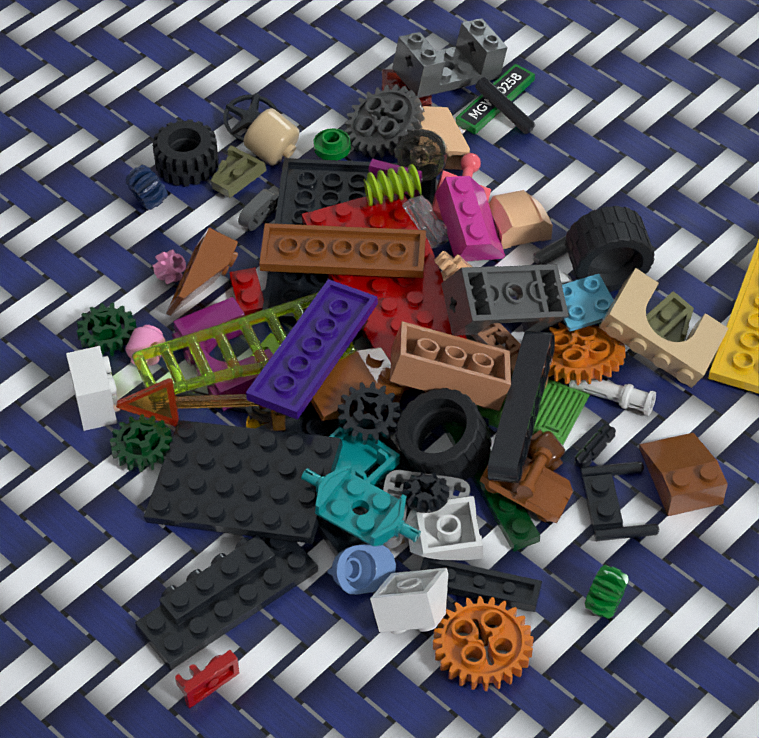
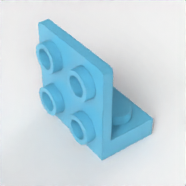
[562,274,614,331]

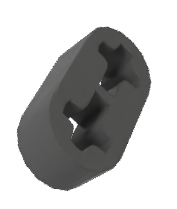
[238,189,278,231]

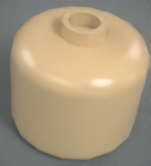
[244,108,300,166]

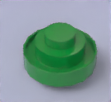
[313,128,351,160]

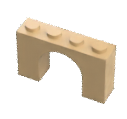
[599,268,729,388]

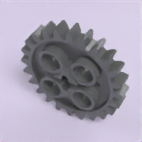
[345,84,425,158]

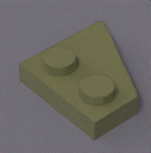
[211,145,267,198]
[646,291,694,342]

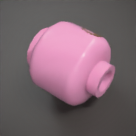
[126,325,166,368]

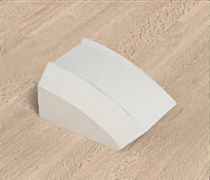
[406,496,484,560]

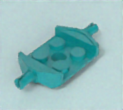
[301,464,421,547]

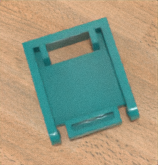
[329,424,400,486]

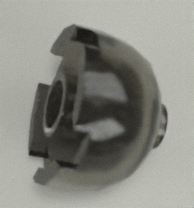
[395,129,449,182]

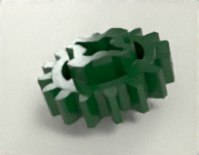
[76,303,137,356]
[110,414,172,472]

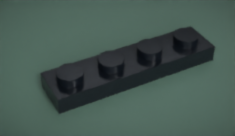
[420,557,542,612]

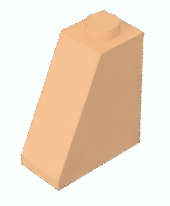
[418,106,470,170]

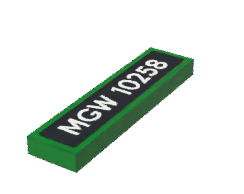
[456,64,535,135]

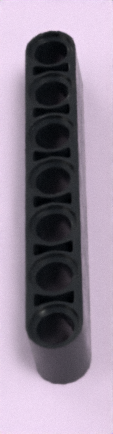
[488,331,555,483]

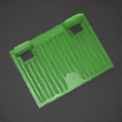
[476,377,590,445]

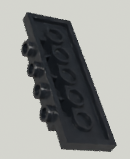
[135,535,318,670]

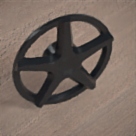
[223,93,278,141]

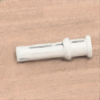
[569,378,656,416]

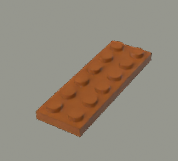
[259,223,426,278]

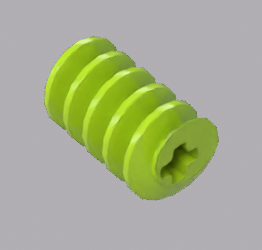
[364,164,421,207]

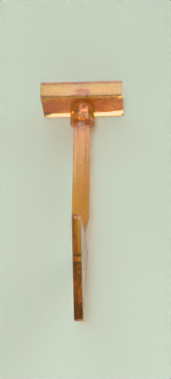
[116,378,286,431]

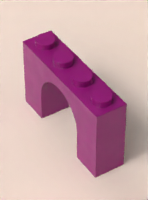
[172,297,273,411]

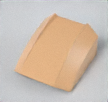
[489,190,553,249]

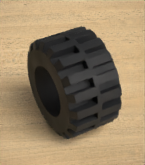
[152,119,219,187]

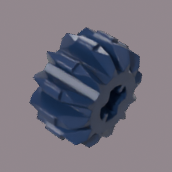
[125,164,167,210]

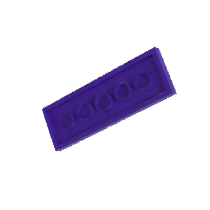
[246,279,378,420]

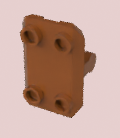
[480,447,573,523]

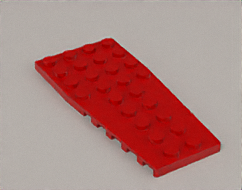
[302,194,467,391]

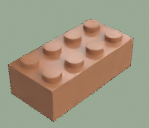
[390,321,511,411]

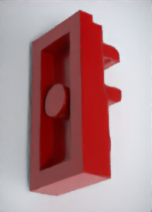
[175,650,240,709]

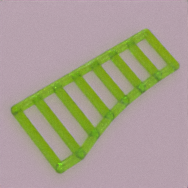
[132,293,356,401]

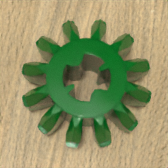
[585,565,629,619]

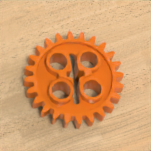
[548,323,626,385]
[433,596,533,691]

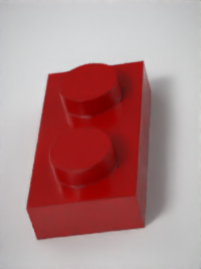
[229,267,264,318]

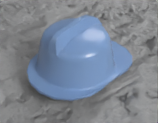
[328,544,396,595]

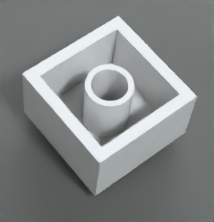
[66,346,120,431]

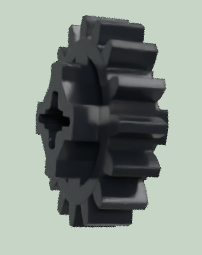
[337,382,400,445]

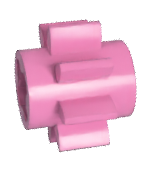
[153,249,186,285]

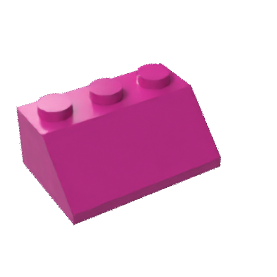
[435,176,505,261]

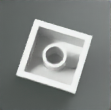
[370,568,448,634]

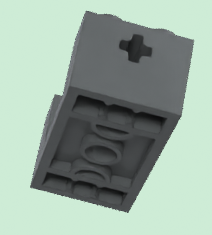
[392,18,508,98]
[441,264,569,336]

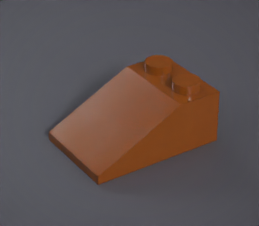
[166,228,238,316]
[311,348,405,421]
[639,433,728,516]

